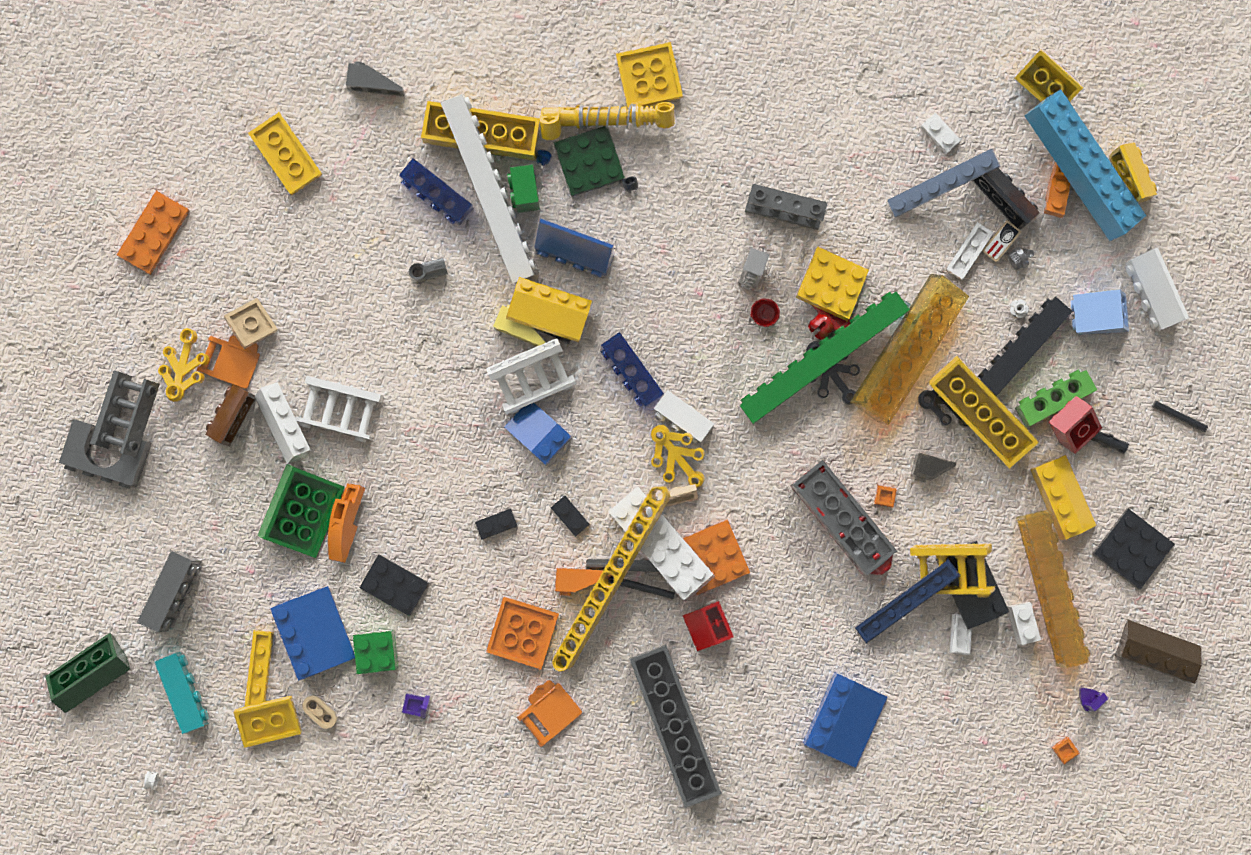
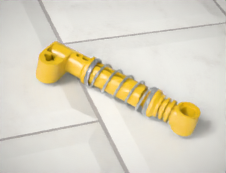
[540,102,675,140]

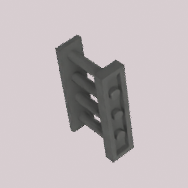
[745,184,828,230]
[90,370,160,457]

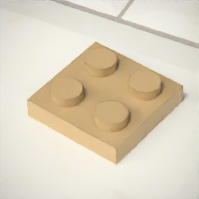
[224,298,278,349]

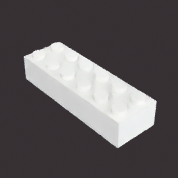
[608,486,715,601]

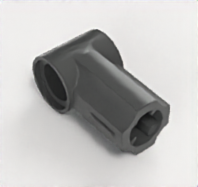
[409,258,448,284]

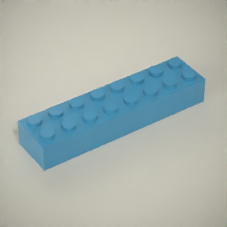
[1024,90,1146,241]

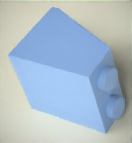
[1071,289,1129,335]

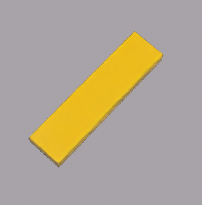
[244,630,274,707]

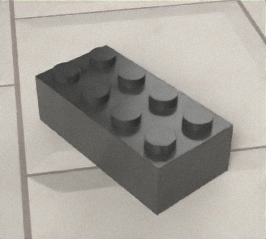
[137,551,202,632]

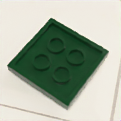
[554,126,625,197]

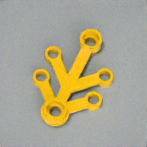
[158,328,209,402]
[651,425,705,488]

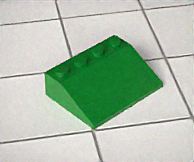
[258,464,345,558]

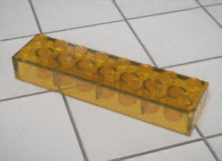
[850,274,969,425]
[1016,510,1090,669]

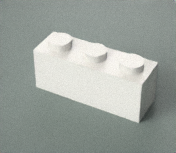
[654,390,714,444]

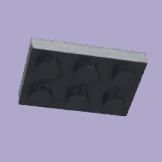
[359,554,429,616]

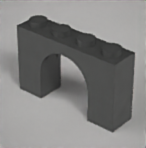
[59,419,152,489]

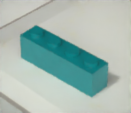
[154,652,209,734]

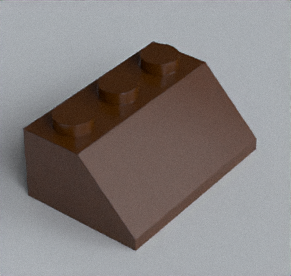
[205,384,255,447]

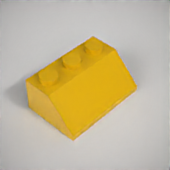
[1015,49,1084,102]
[1109,142,1157,204]

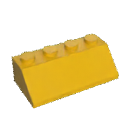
[506,277,592,342]
[1030,455,1096,540]

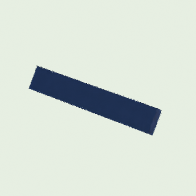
[855,560,961,644]

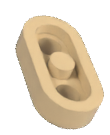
[302,695,337,729]

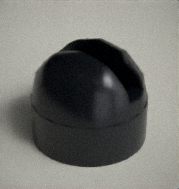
[622,176,638,193]

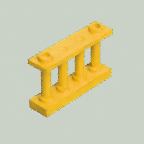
[910,544,995,597]

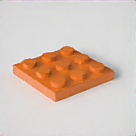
[683,519,750,595]
[486,596,559,669]

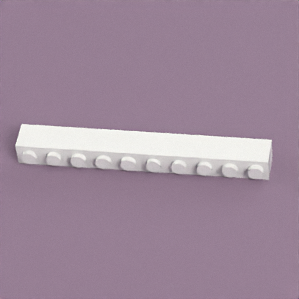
[441,94,537,283]

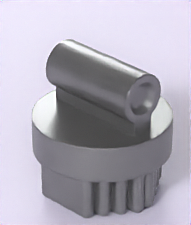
[1007,247,1034,270]

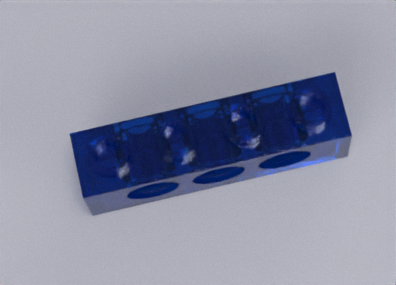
[399,158,474,226]
[600,332,664,409]

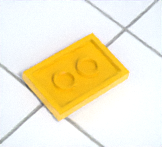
[233,696,302,748]

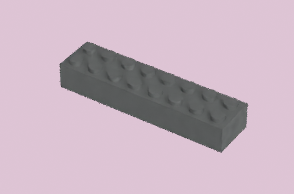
[630,644,722,808]

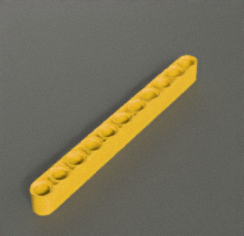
[552,487,670,671]

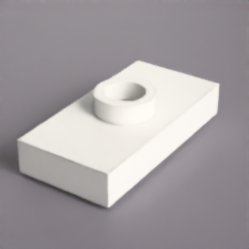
[950,614,972,656]

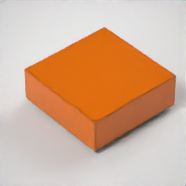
[874,485,897,508]
[1051,737,1080,764]

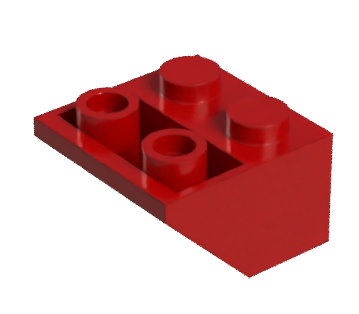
[682,601,734,651]

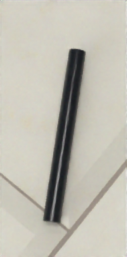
[608,576,675,599]

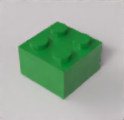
[507,164,540,213]
[353,630,399,674]

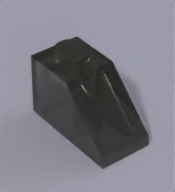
[910,453,956,483]

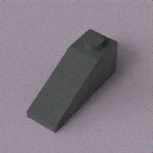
[346,61,405,96]

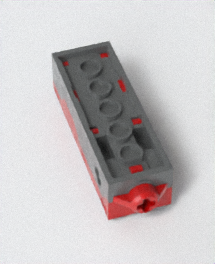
[790,460,897,576]

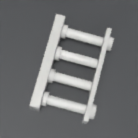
[486,338,577,414]
[295,376,384,443]

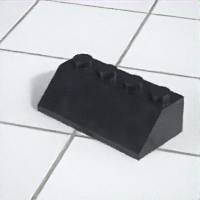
[972,168,1040,230]
[935,541,1009,629]

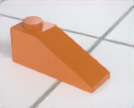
[555,568,612,596]

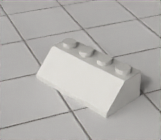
[1126,247,1189,332]

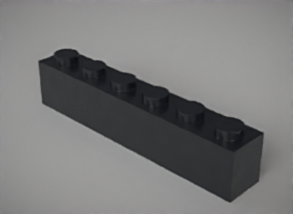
[977,296,1073,396]

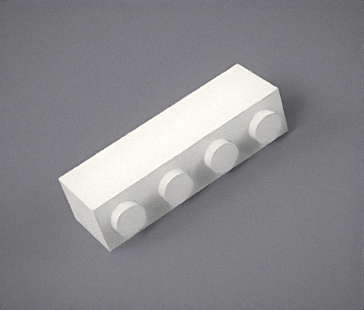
[255,382,310,464]

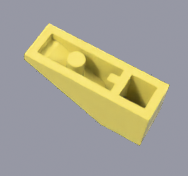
[493,305,546,346]

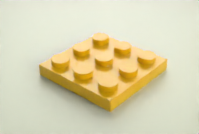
[616,42,683,109]
[795,246,869,321]

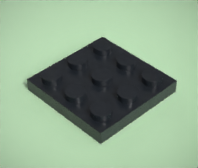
[1092,508,1175,590]

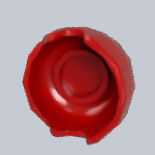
[750,298,780,327]

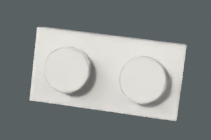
[921,113,961,154]

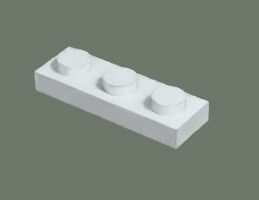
[946,222,993,280]

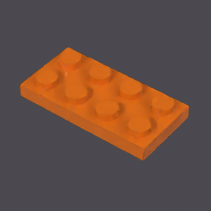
[116,190,190,275]

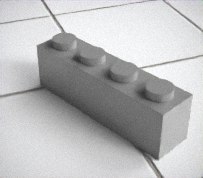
[738,248,770,290]

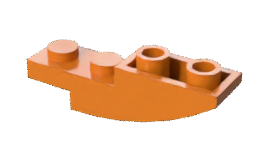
[1044,162,1071,218]
[328,483,365,563]

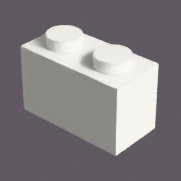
[1007,602,1041,645]

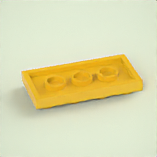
[248,112,323,196]

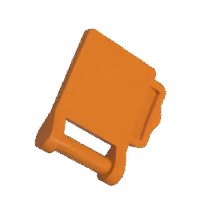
[196,335,260,389]
[516,680,582,747]

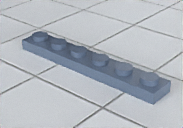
[887,148,1001,217]

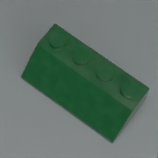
[45,633,131,714]

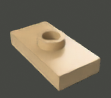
[658,484,698,507]

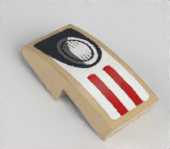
[982,220,1022,263]

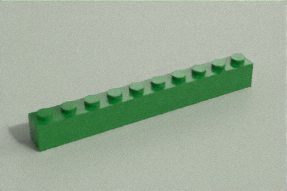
[739,291,910,424]

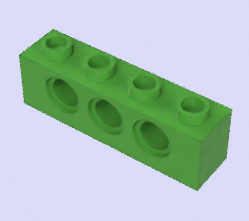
[1015,369,1097,427]

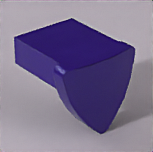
[1079,688,1109,712]
[402,693,430,719]

